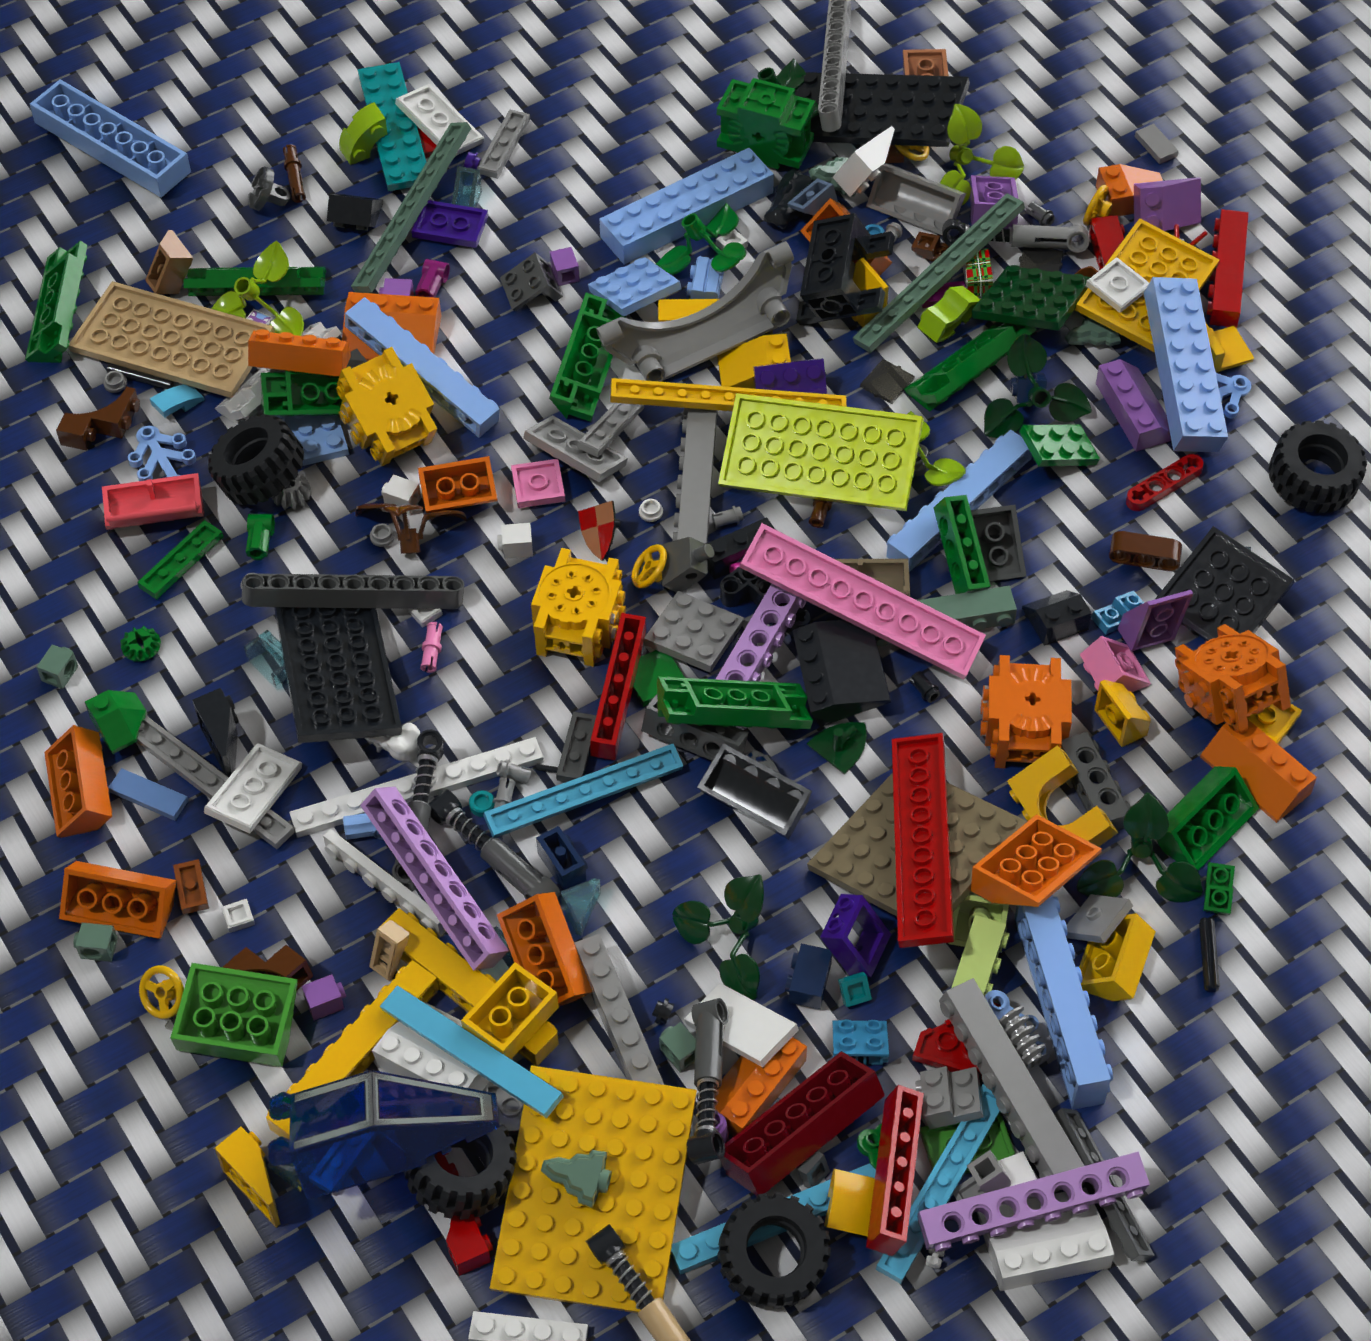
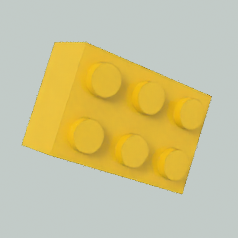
[461,962,559,1059]

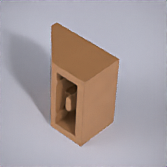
[145,230,193,294]

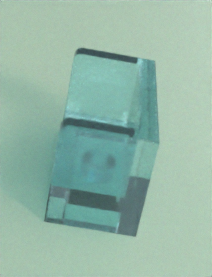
[244,630,288,691]

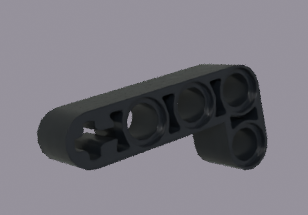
[720,567,811,638]

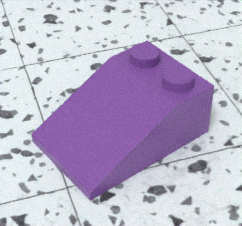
[970,175,1019,229]
[1134,177,1201,231]
[1118,590,1193,652]

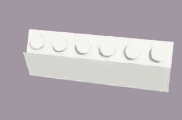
[215,322,341,425]

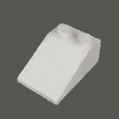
[832,126,895,197]

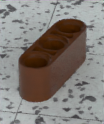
[1109,531,1182,571]

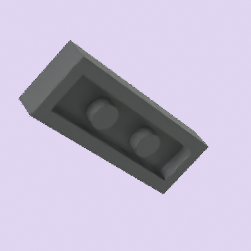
[556,712,596,782]

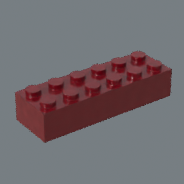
[720,1051,885,1196]

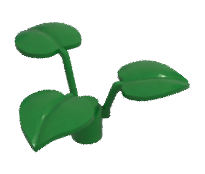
[656,203,746,275]

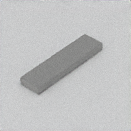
[477,109,530,179]
[577,403,644,458]

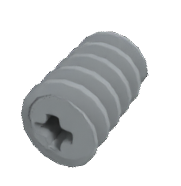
[999,1006,1051,1069]

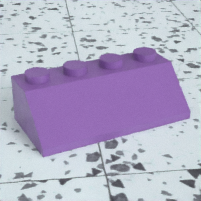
[1096,359,1171,452]

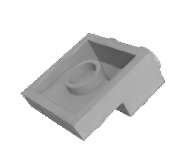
[915,1066,984,1129]

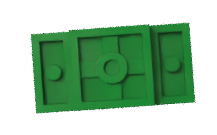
[717,78,815,169]

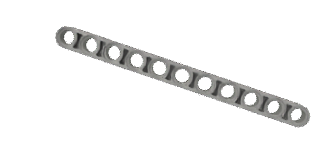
[818,0,852,132]

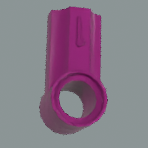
[415,259,450,298]

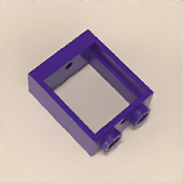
[820,894,891,978]

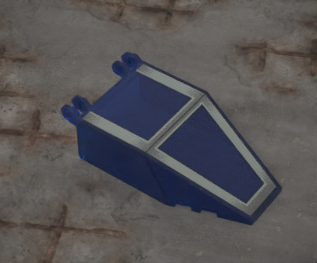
[267,1070,500,1199]

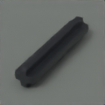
[1199,917,1220,992]

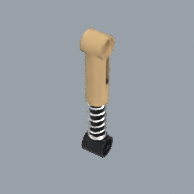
[585,1224,691,1341]

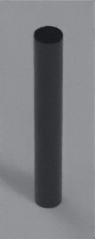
[107,364,174,389]

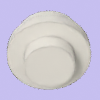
[639,499,663,522]

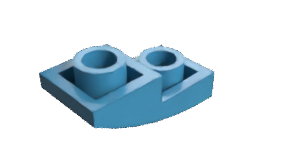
[1091,591,1144,635]

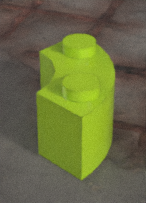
[339,102,387,165]
[917,286,980,343]

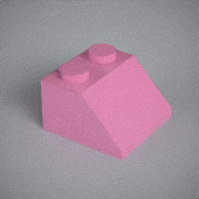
[1080,636,1151,692]

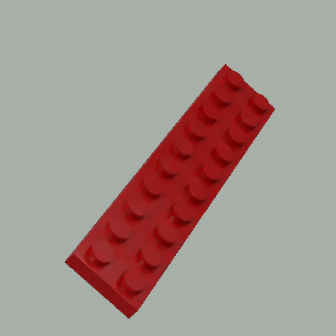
[892,733,954,948]

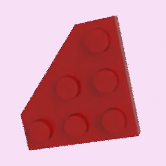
[912,1003,1001,1081]

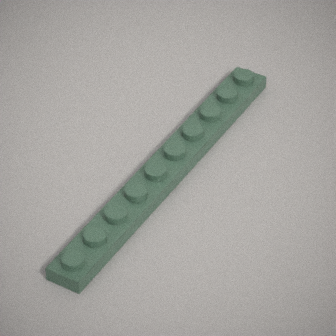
[351,122,472,293]
[853,193,1025,353]

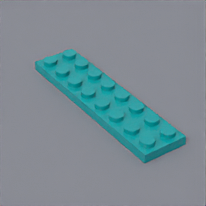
[357,62,426,191]

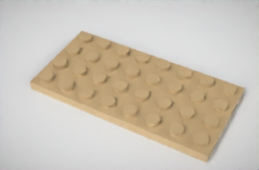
[68,281,275,398]

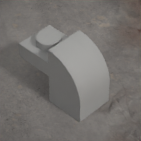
[953,1150,1011,1201]

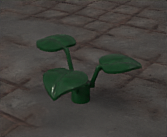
[758,58,819,120]
[984,334,1092,438]
[1077,792,1203,902]
[672,874,764,1000]

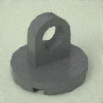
[248,166,291,211]

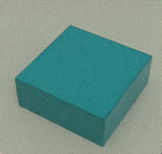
[838,972,872,1007]

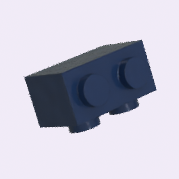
[1010,372,1047,403]
[536,826,588,892]
[785,943,832,1009]

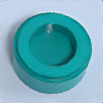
[469,790,494,817]

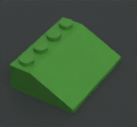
[170,963,298,1067]

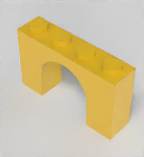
[1007,745,1118,847]

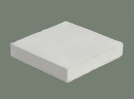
[1085,257,1149,313]

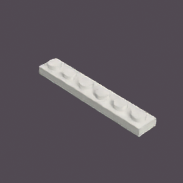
[323,829,446,937]

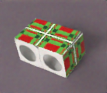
[963,248,993,297]

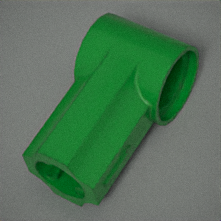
[246,514,275,560]

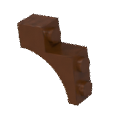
[56,387,140,451]
[223,945,313,991]

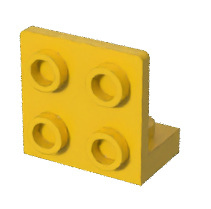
[1205,322,1254,372]

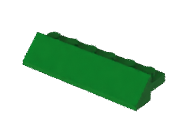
[25,241,88,363]
[183,267,326,296]
[549,292,627,422]
[904,322,1036,412]
[260,368,352,416]
[657,677,813,730]

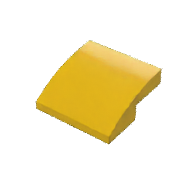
[824,1169,875,1237]

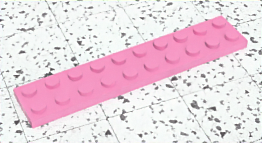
[739,523,986,679]

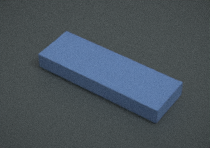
[108,768,189,821]

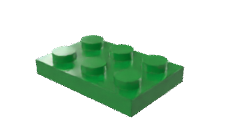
[1019,424,1100,467]

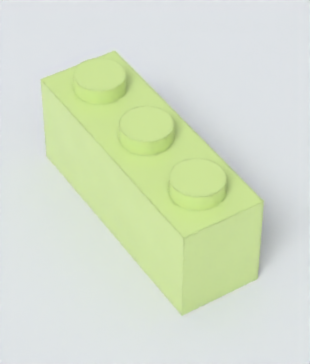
[952,914,1010,996]

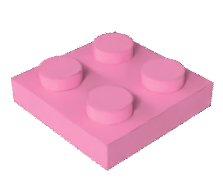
[511,459,565,508]

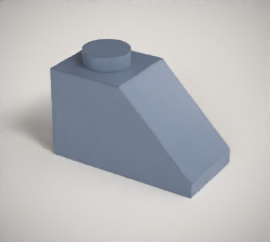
[787,178,838,215]

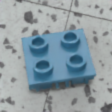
[832,1019,889,1065]

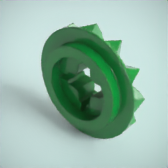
[120,625,161,661]

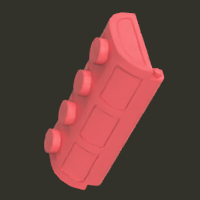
[102,473,204,530]

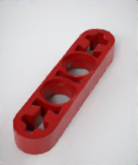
[1126,454,1204,511]

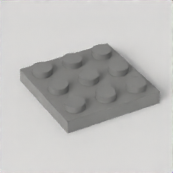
[644,591,744,672]

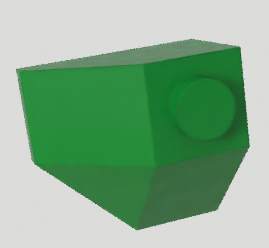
[85,690,147,754]

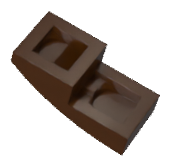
[911,232,950,262]

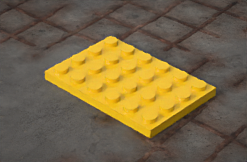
[1075,218,1219,352]

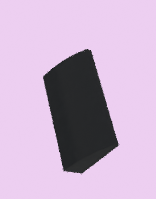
[697,743,812,840]

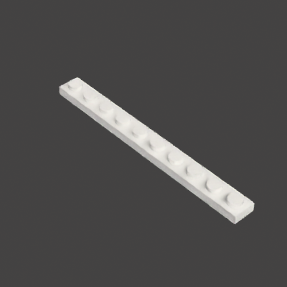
[289,737,544,838]

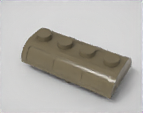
[811,559,910,604]

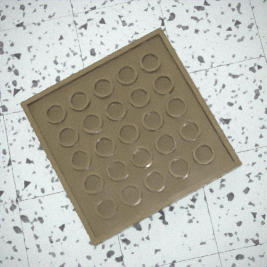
[807,773,1027,916]

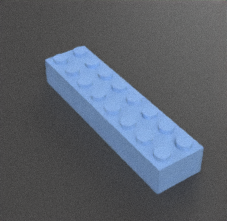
[30,79,191,198]
[599,148,774,265]
[1144,277,1228,452]
[1015,895,1113,1109]

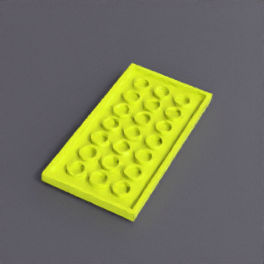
[718,393,924,511]

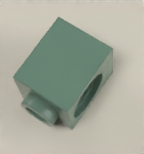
[37,644,78,689]
[73,922,118,962]
[659,1022,696,1073]

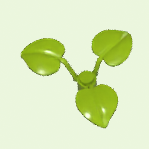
[940,104,1024,205]
[211,241,304,336]
[908,411,966,486]

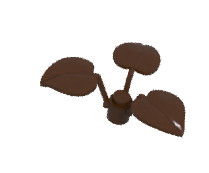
[355,503,467,554]

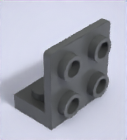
[500,252,563,311]

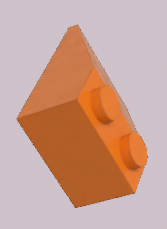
[1096,164,1163,216]

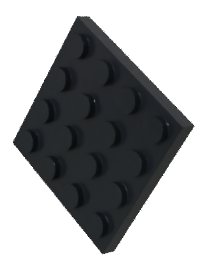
[1155,526,1295,641]

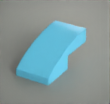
[150,384,204,418]

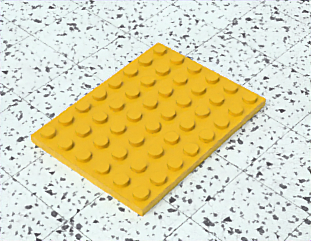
[490,1065,697,1313]

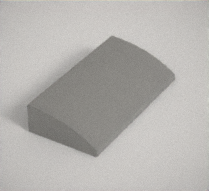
[866,163,966,235]

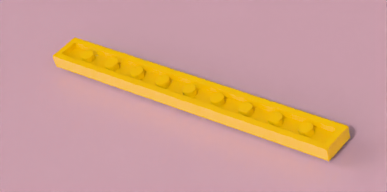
[610,378,847,411]

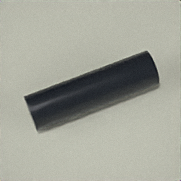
[536,764,558,773]

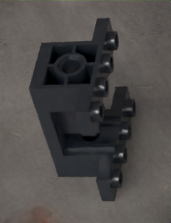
[796,213,895,325]

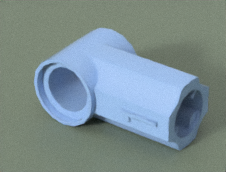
[343,813,383,840]

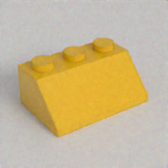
[1079,913,1156,1001]

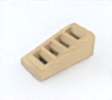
[369,920,409,981]

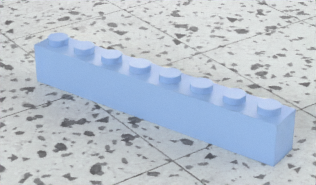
[345,297,500,438]
[886,430,1032,572]

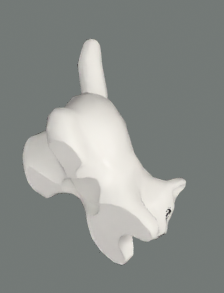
[365,723,420,767]

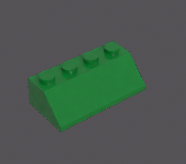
[1156,766,1259,870]

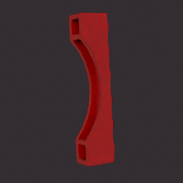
[393,1108,493,1276]

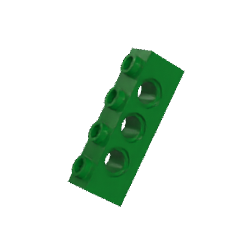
[933,495,991,594]

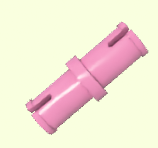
[420,622,443,673]

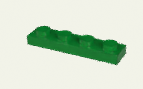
[137,520,223,600]

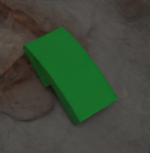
[1203,862,1235,915]

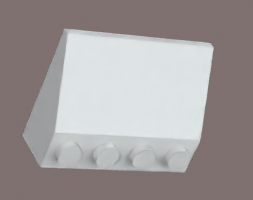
[372,1002,490,1109]
[977,1187,1115,1291]

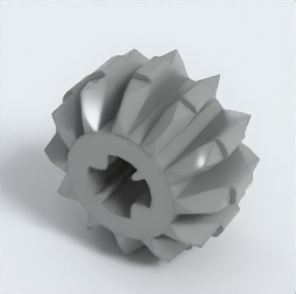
[271,473,311,510]

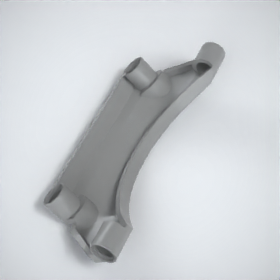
[596,241,794,382]

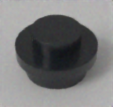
[652,998,674,1024]

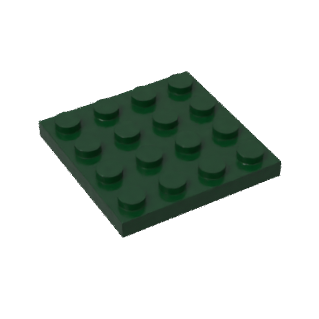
[972,265,1091,331]

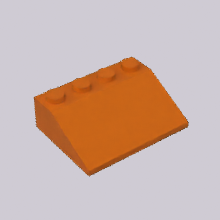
[342,292,442,361]
[971,814,1102,907]

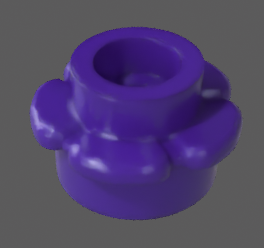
[463,152,481,173]

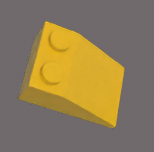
[717,333,791,389]
[215,1126,280,1228]

